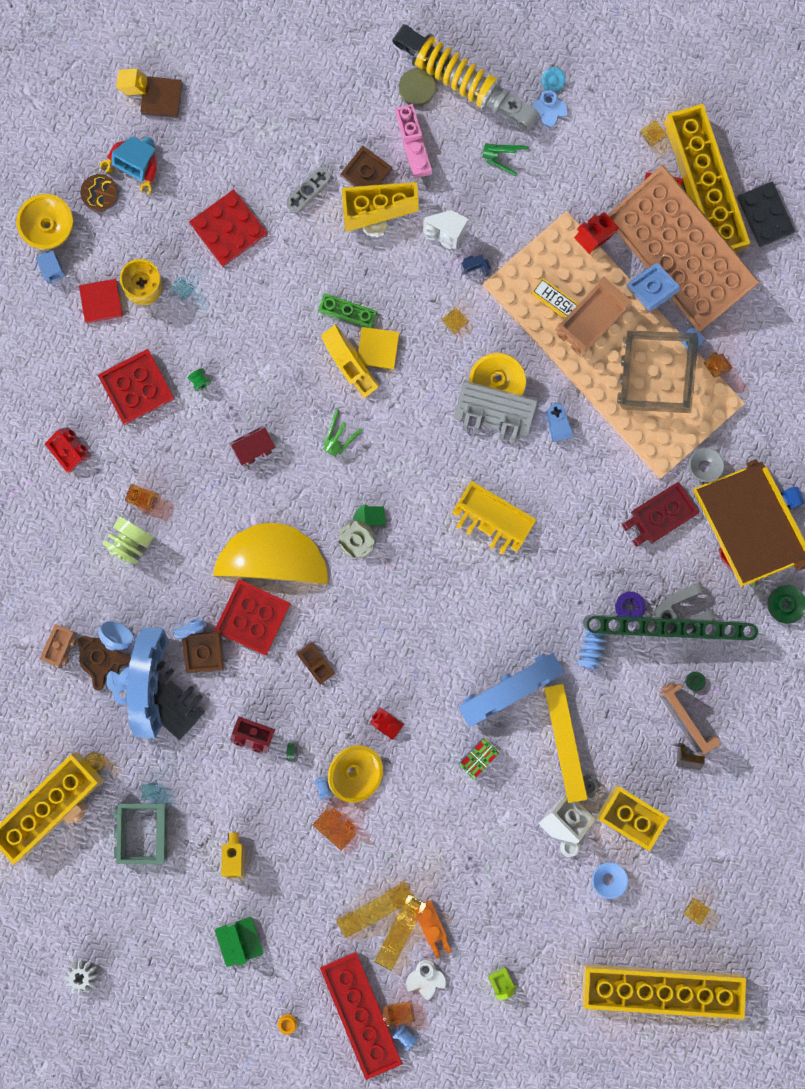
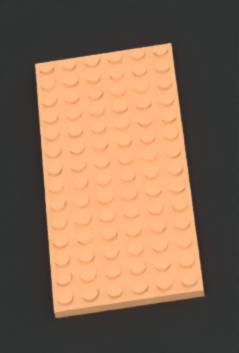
[483,211,745,479]

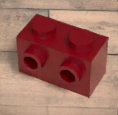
[229,426,275,466]
[230,716,275,754]

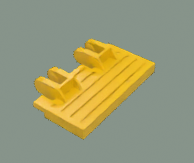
[452,481,537,555]

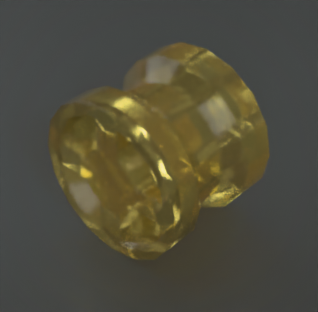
[84,752,106,771]

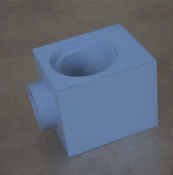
[36,251,65,283]

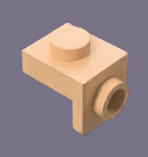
[63,802,89,824]

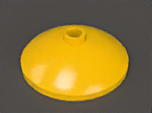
[16,194,73,250]
[469,352,526,395]
[328,745,383,803]

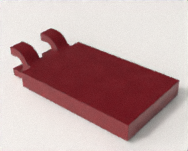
[621,481,699,547]

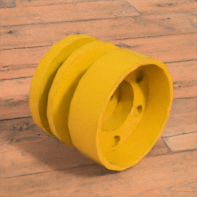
[120,259,163,305]

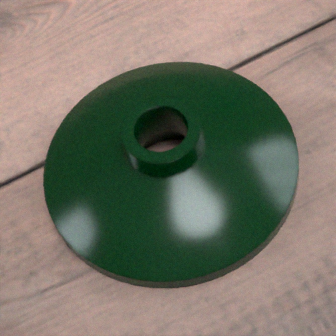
[767,585,805,624]

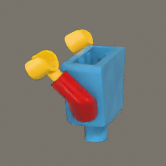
[100,136,157,195]

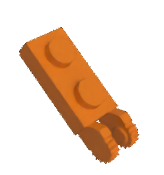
[413,900,452,959]

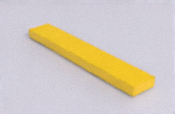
[545,684,588,803]

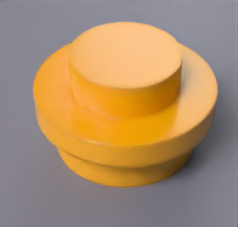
[278,1014,297,1035]

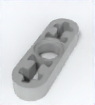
[287,168,330,213]

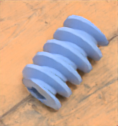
[577,628,609,670]

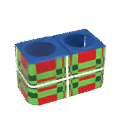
[458,737,501,780]

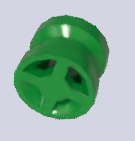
[187,368,211,391]

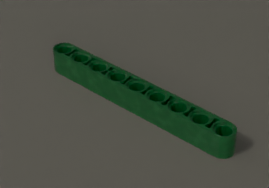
[583,614,758,641]

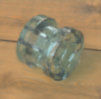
[171,276,194,301]
[139,782,161,801]

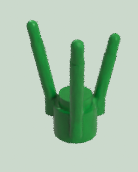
[482,143,529,176]

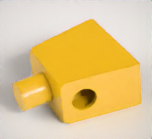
[221,833,245,878]

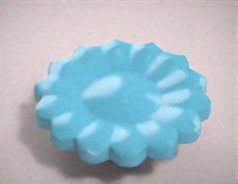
[541,67,566,93]

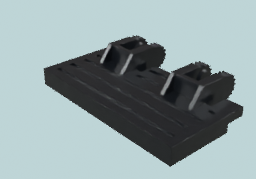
[154,660,206,741]

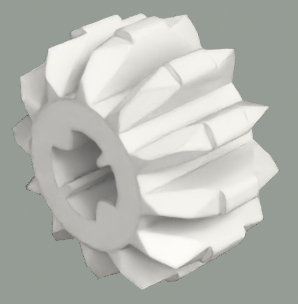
[64,959,98,995]

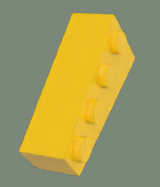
[342,182,419,232]

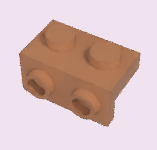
[40,624,78,668]

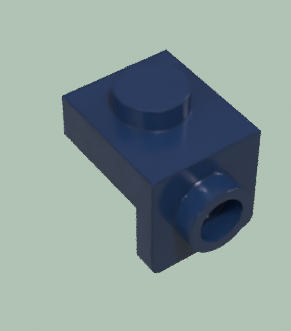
[461,254,491,277]

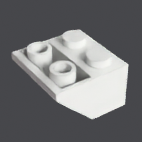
[423,210,468,250]

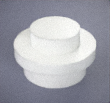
[560,840,580,857]

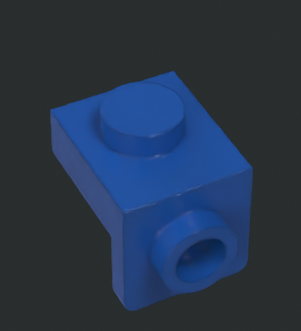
[781,486,805,510]

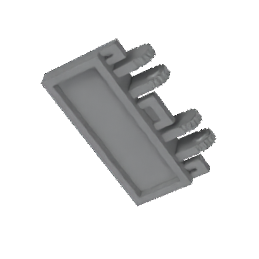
[454,380,537,444]

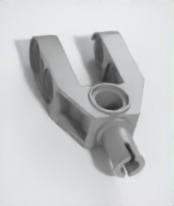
[647,582,717,632]

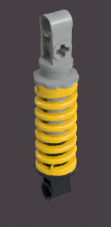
[392,24,540,132]

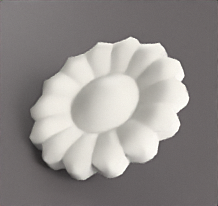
[362,221,388,237]

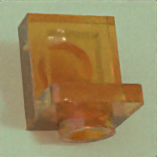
[704,352,733,378]
[125,484,159,512]
[382,1001,415,1027]

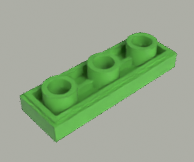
[318,293,378,328]

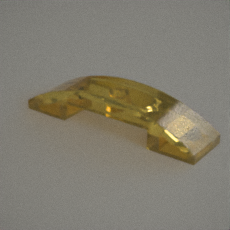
[336,881,414,938]
[374,894,427,971]

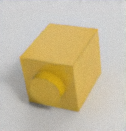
[116,68,147,95]

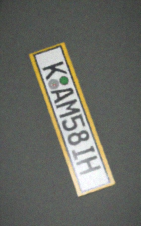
[531,278,578,319]

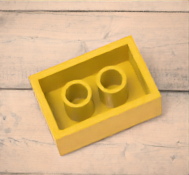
[596,785,670,852]

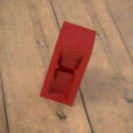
[574,212,619,254]

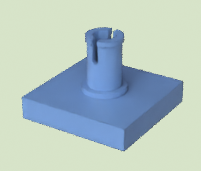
[626,263,681,312]

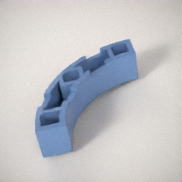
[125,627,169,739]
[458,653,565,727]

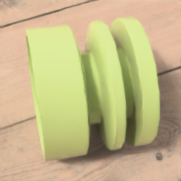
[102,516,154,565]

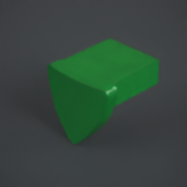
[353,505,386,527]

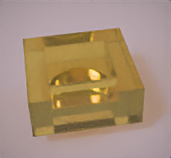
[640,120,667,148]
[441,307,468,334]
[682,897,711,926]

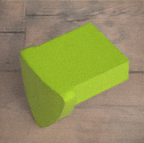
[488,967,517,1000]

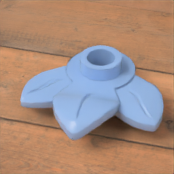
[531,90,567,128]
[171,618,207,639]
[107,667,129,704]

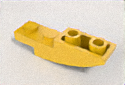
[321,324,380,398]

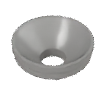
[689,448,724,483]

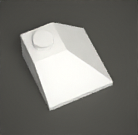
[539,794,596,843]

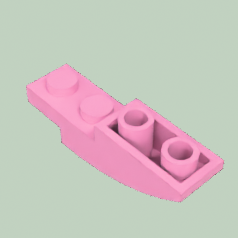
[395,104,432,179]

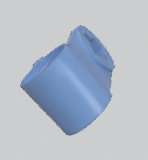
[546,404,572,442]

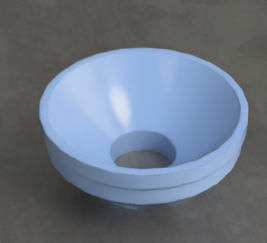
[98,621,134,651]
[592,862,628,899]

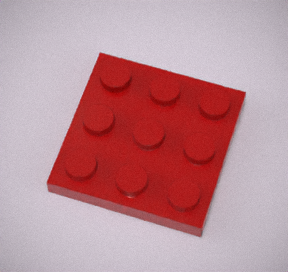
[189,189,268,267]
[98,349,175,426]
[214,579,291,656]

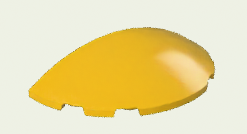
[213,523,328,584]

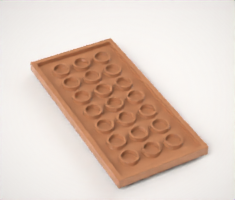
[607,165,760,332]

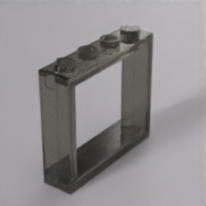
[617,330,699,413]

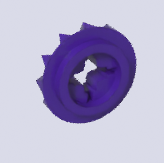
[615,591,646,622]

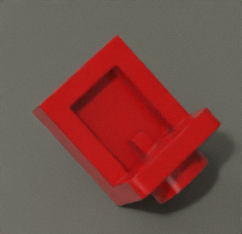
[370,707,404,740]

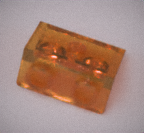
[313,807,357,851]

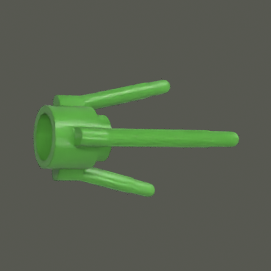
[323,409,362,457]

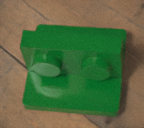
[215,916,264,967]

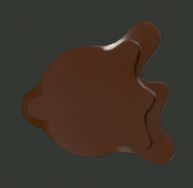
[78,636,131,691]

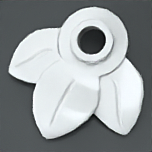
[406,960,445,1000]

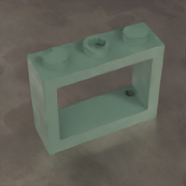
[114,803,168,864]

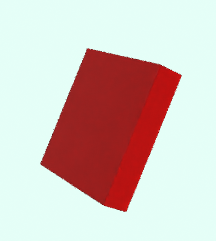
[79,279,123,323]

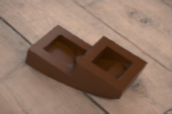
[296,641,335,685]

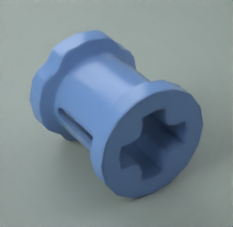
[314,776,334,799]
[392,1023,418,1051]

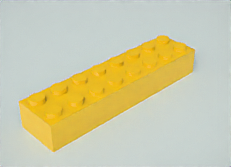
[664,104,751,253]
[582,964,746,1019]

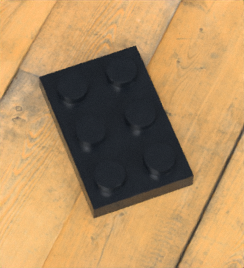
[737,181,796,248]

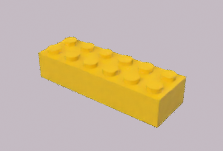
[0,752,104,865]

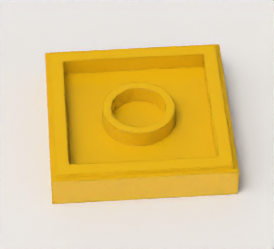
[358,327,399,370]

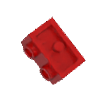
[45,427,91,473]

